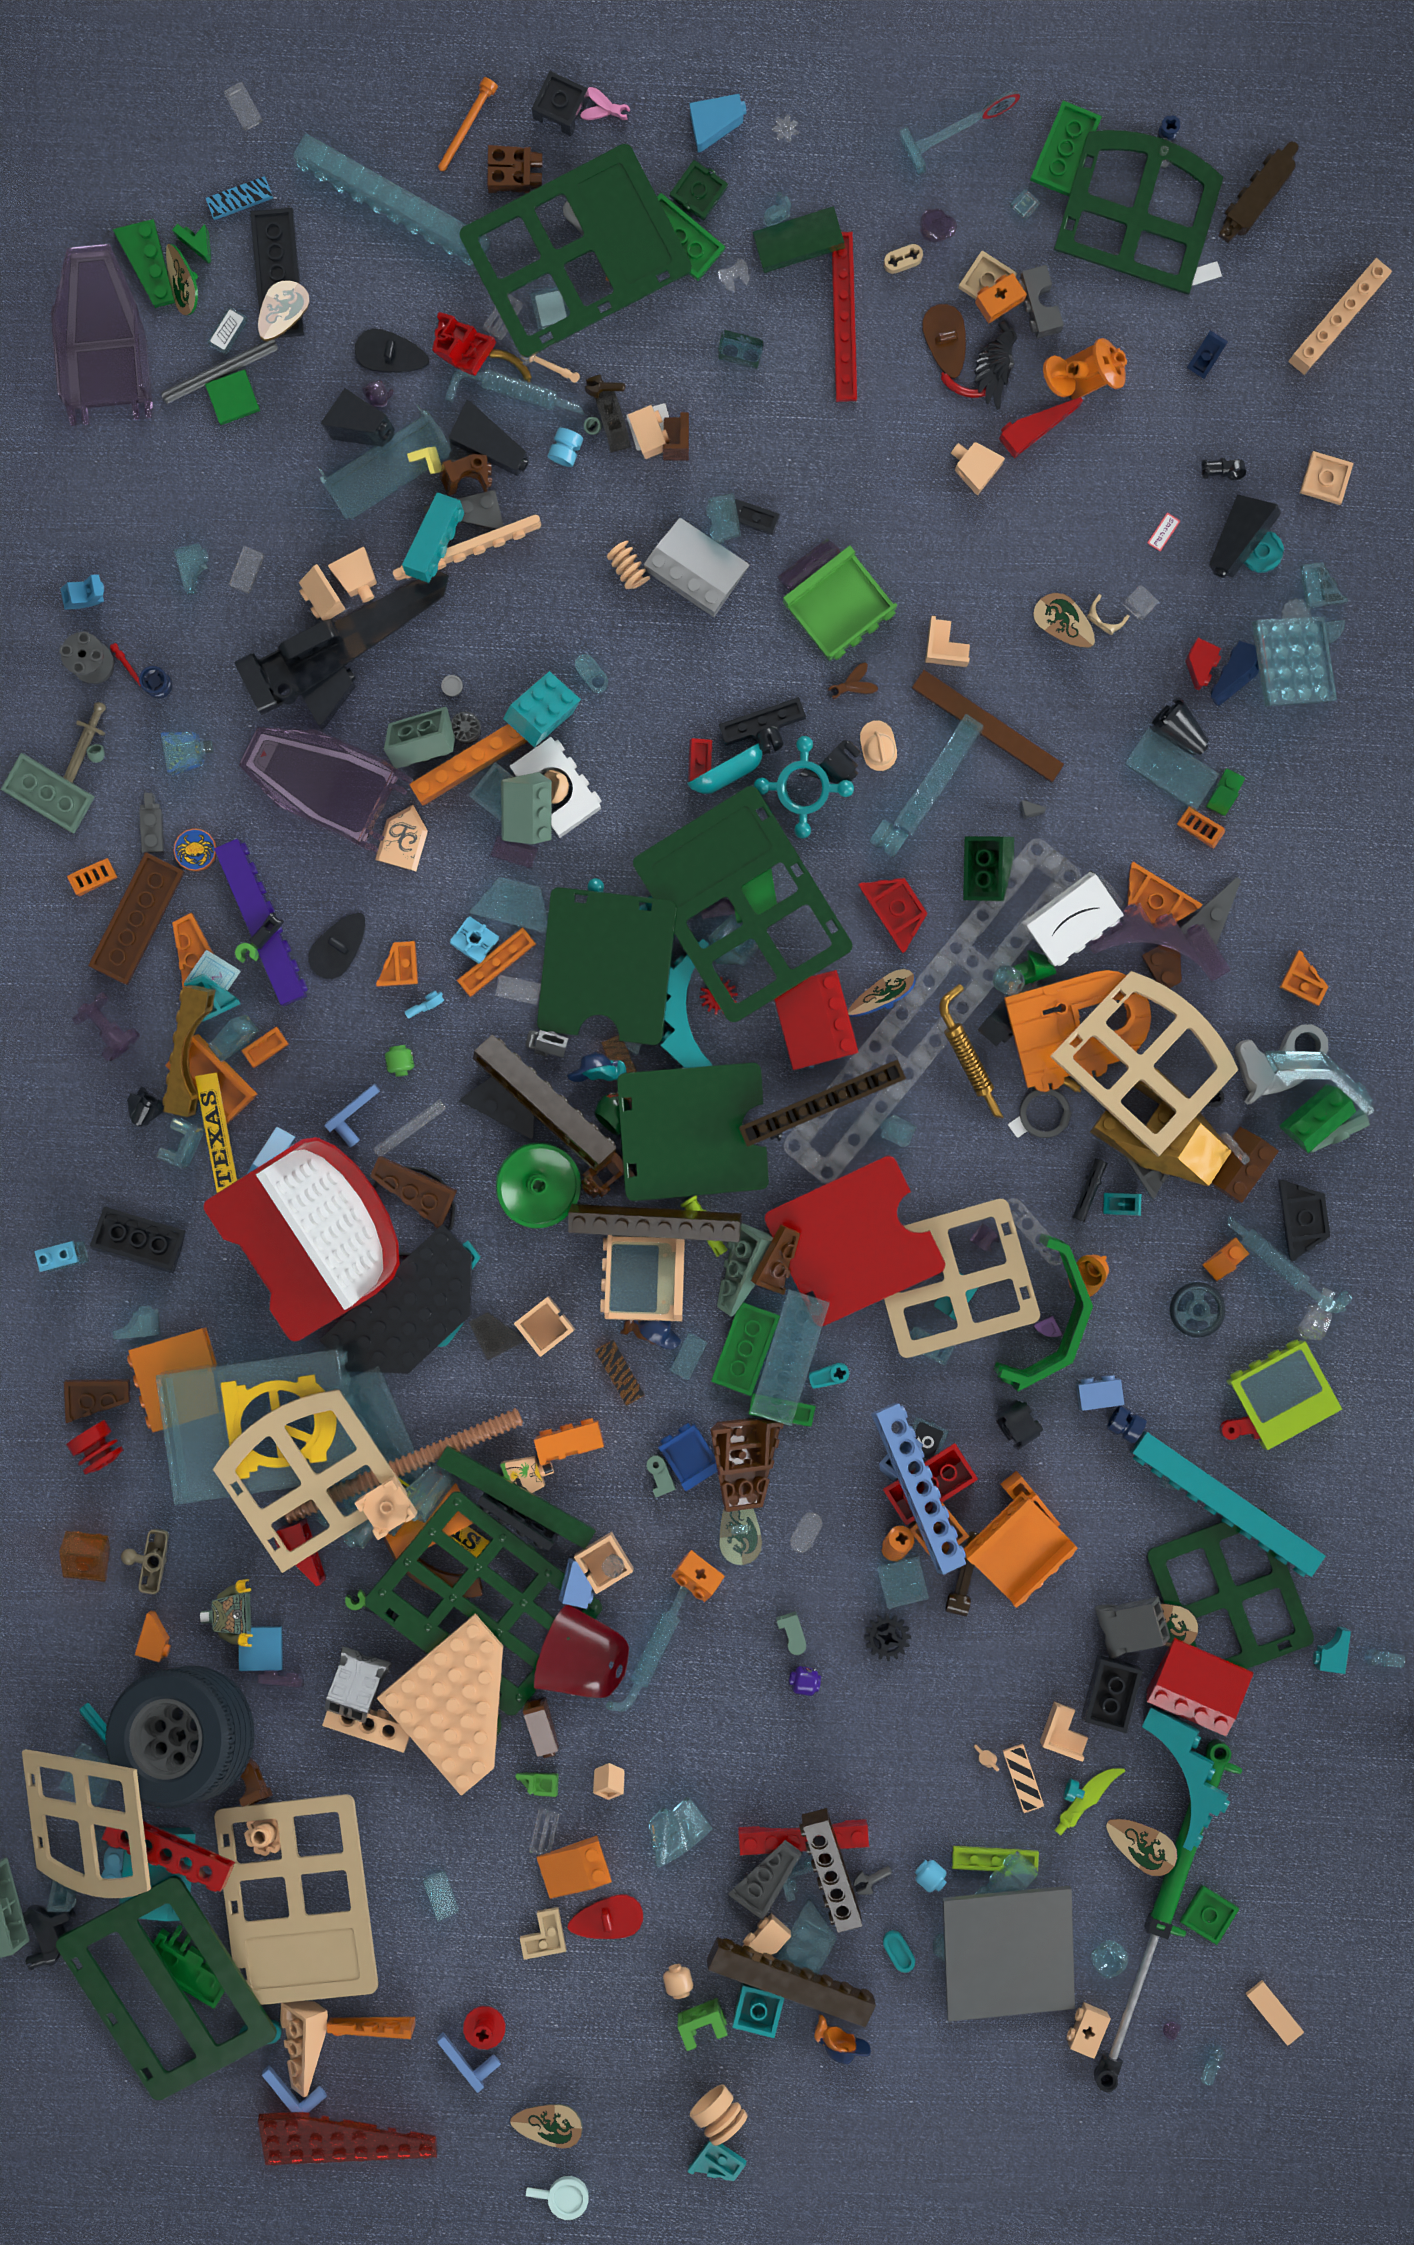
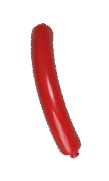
[941,372,986,398]

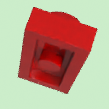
[688,738,712,782]

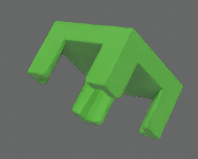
[678,1998,727,2051]

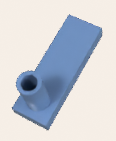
[324,1083,380,1148]
[437,2032,501,2093]
[262,2065,327,2126]

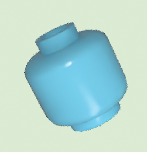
[914,1860,947,1893]

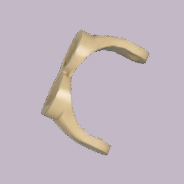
[1087,594,1130,635]

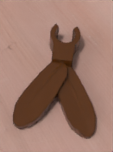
[828,663,878,699]

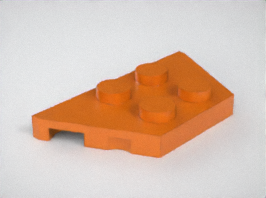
[1126,862,1203,931]

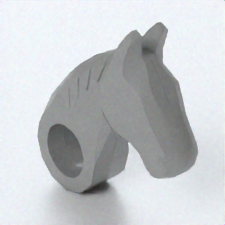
[1235,1024,1328,1105]

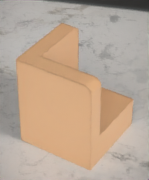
[593,1763,624,1800]

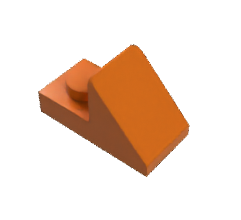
[1202,1237,1250,1281]

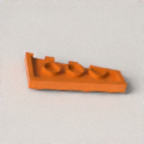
[327,2017,415,2039]

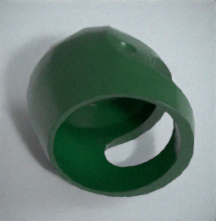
[594,1093,632,1135]

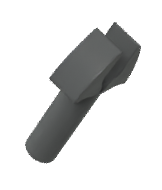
[853,1866,892,1895]

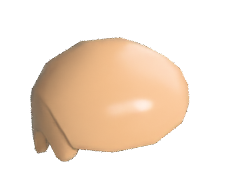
[544,770,569,804]

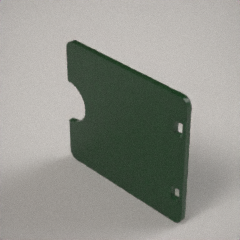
[537,887,677,1045]
[617,1062,769,1201]

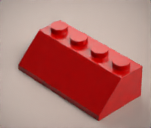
[883,1443,978,1526]

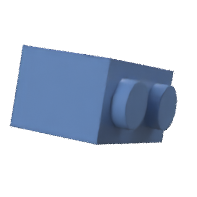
[1076,1375,1124,1411]

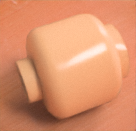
[663,1964,693,1999]

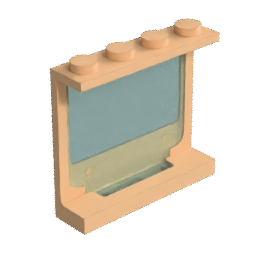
[600,1235,685,1321]

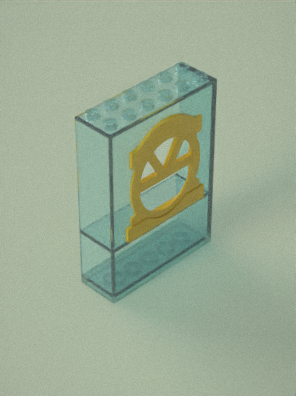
[156,1346,363,1505]

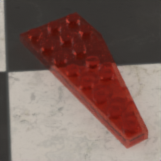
[258,2112,438,2165]

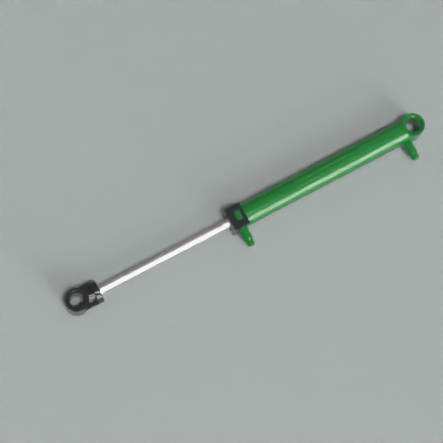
[1094,1739,1242,2092]

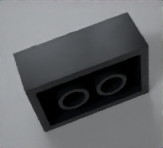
[1081,1655,1143,1733]

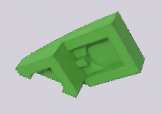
[515,1773,558,1797]

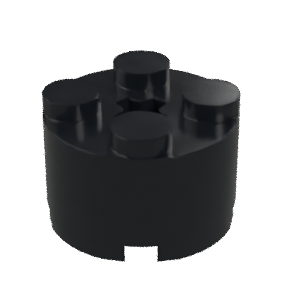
[994,1400,1043,1450]

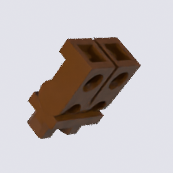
[487,145,543,193]

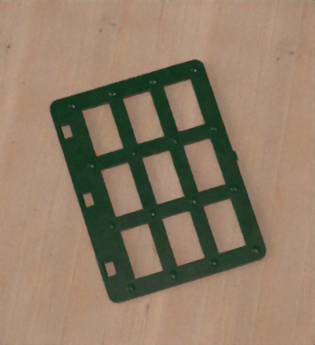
[365,1491,602,1715]

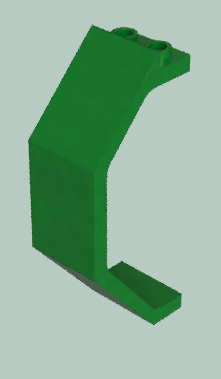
[993,1233,1093,1392]

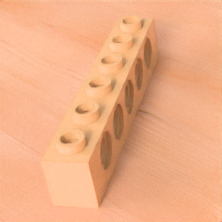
[1288,258,1392,375]

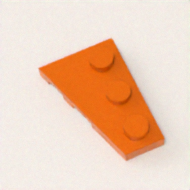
[172,913,214,987]

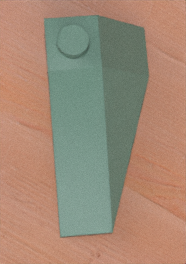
[717,1223,773,1316]

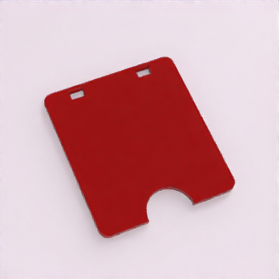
[765,1156,946,1326]

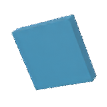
[239,1626,283,1671]

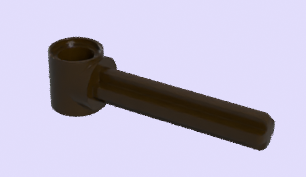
[945,1531,979,1617]

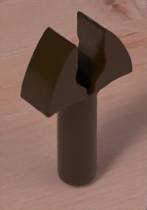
[585,375,626,398]

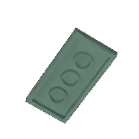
[0,753,95,833]

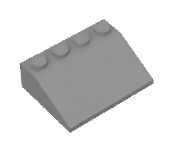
[644,518,750,617]

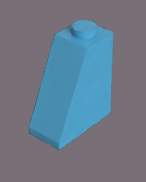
[689,94,747,153]

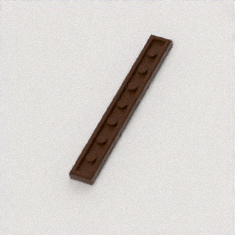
[912,670,1064,783]

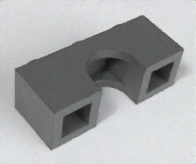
[1018,265,1064,339]

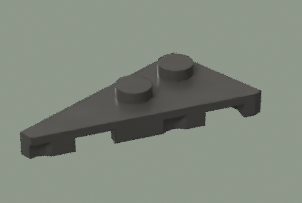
[423,490,504,529]
[1176,877,1242,949]

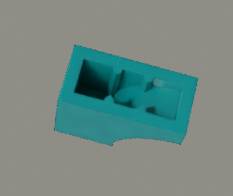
[1313,1627,1351,1674]

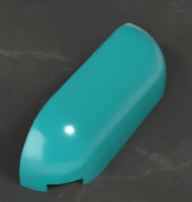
[687,744,763,794]

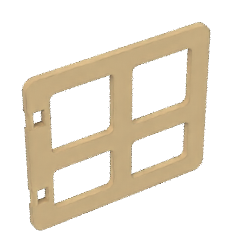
[884,1199,1040,1358]

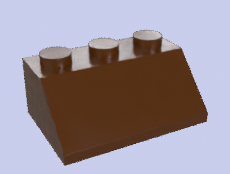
[1211,1126,1279,1203]

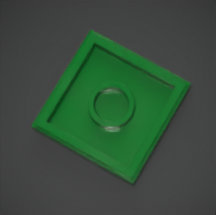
[205,369,260,425]
[1179,1884,1239,1945]

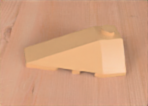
[280,2001,328,2097]

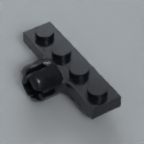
[719,697,806,754]

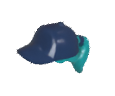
[567,1052,626,1082]

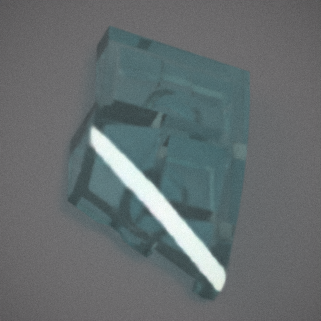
[648,1797,713,1868]

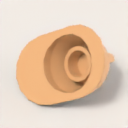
[860,721,897,771]

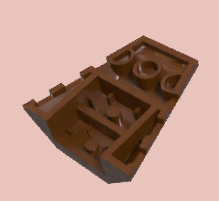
[710,1418,785,1512]

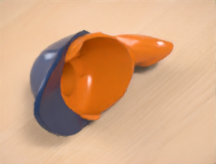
[814,2014,871,2064]

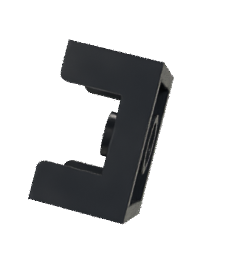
[532,71,589,136]

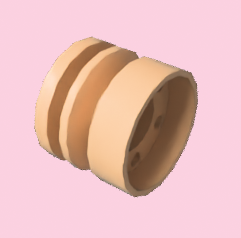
[690,2084,748,2146]

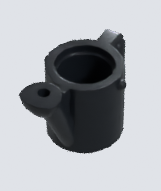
[799,740,861,784]

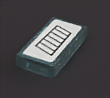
[207,307,248,355]

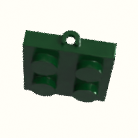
[670,160,728,221]

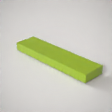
[952,1846,1039,1874]

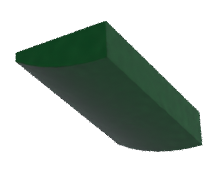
[753,206,845,273]

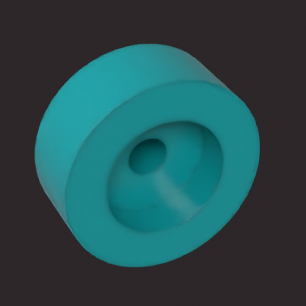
[1063,1778,1085,1802]

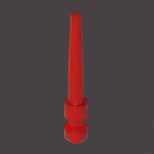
[110,643,141,687]

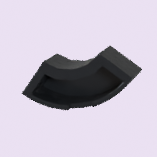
[977,987,1021,1046]

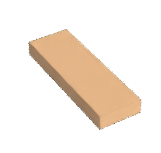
[1246,1980,1304,2046]

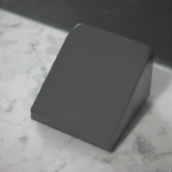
[1019,800,1046,819]

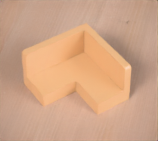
[925,616,970,667]
[1040,1702,1088,1762]

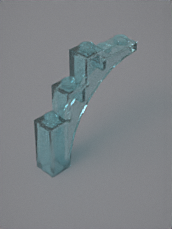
[315,1464,455,1549]

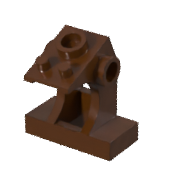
[439,454,492,496]
[581,1151,636,1198]
[239,1758,273,1807]

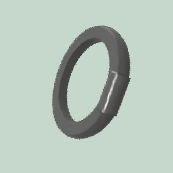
[1020,1088,1072,1138]

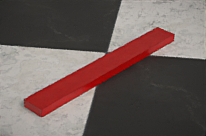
[832,232,857,402]

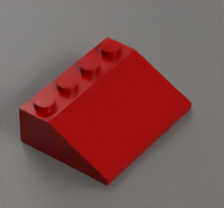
[774,970,859,1070]
[1147,1638,1253,1736]

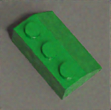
[1279,1084,1356,1153]

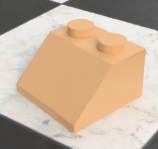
[299,564,346,621]

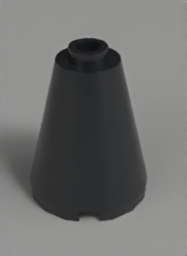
[1150,697,1209,755]

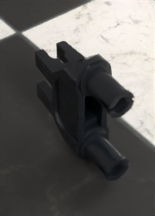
[22,1905,76,1970]

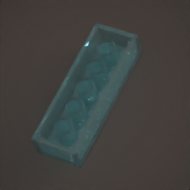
[750,1289,830,1426]

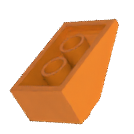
[536,1835,612,1899]

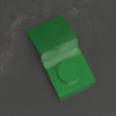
[172,224,212,264]
[1206,768,1245,816]
[1008,950,1057,987]

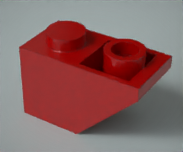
[1185,638,1221,690]

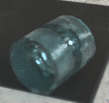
[869,819,909,858]

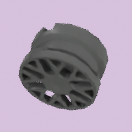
[451,712,481,744]

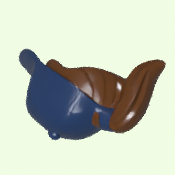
[620,1320,681,1350]

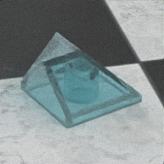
[709,915,759,967]

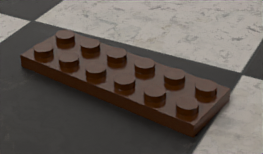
[88,852,185,985]

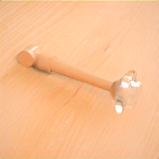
[520,354,580,383]

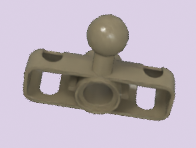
[121,1529,169,1594]

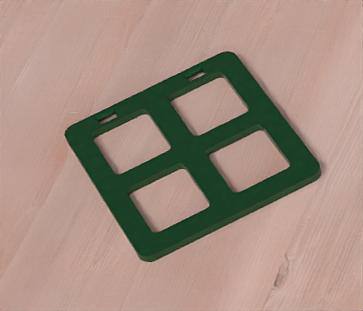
[1147,1508,1314,1669]

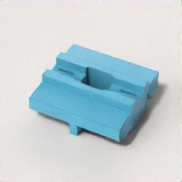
[450,916,499,964]

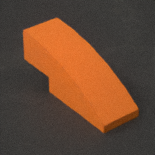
[1000,1471,1061,1527]

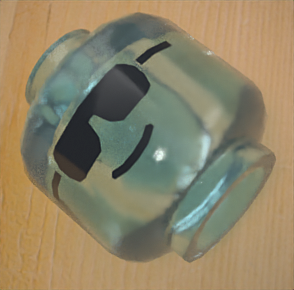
[993,965,1025,996]

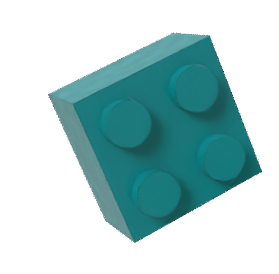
[732,1982,784,2038]

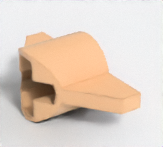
[974,1745,1000,1772]

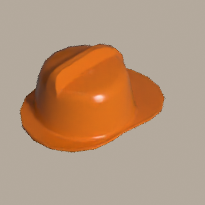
[1068,1254,1109,1297]

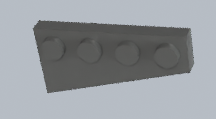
[728,1840,803,1920]

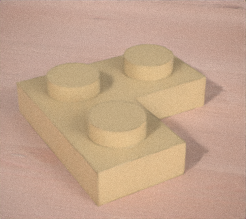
[520,1907,566,1960]

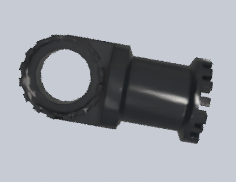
[1201,458,1246,480]

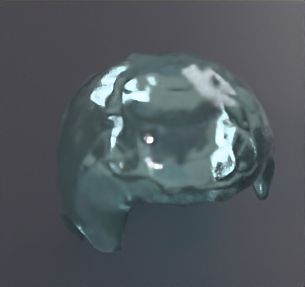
[1091,1940,1129,1979]

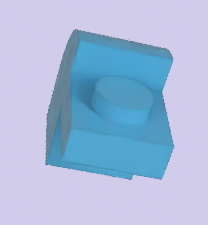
[60,575,104,610]

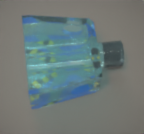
[161,732,214,776]

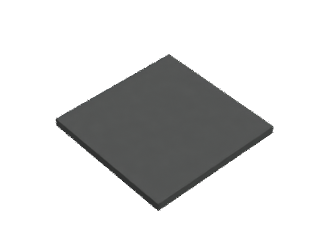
[942,1885,1075,2022]

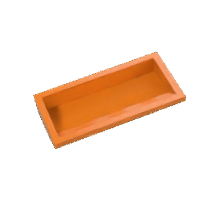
[165,1034,258,1124]
[385,1483,473,1559]

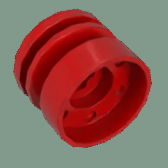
[65,1420,124,1475]

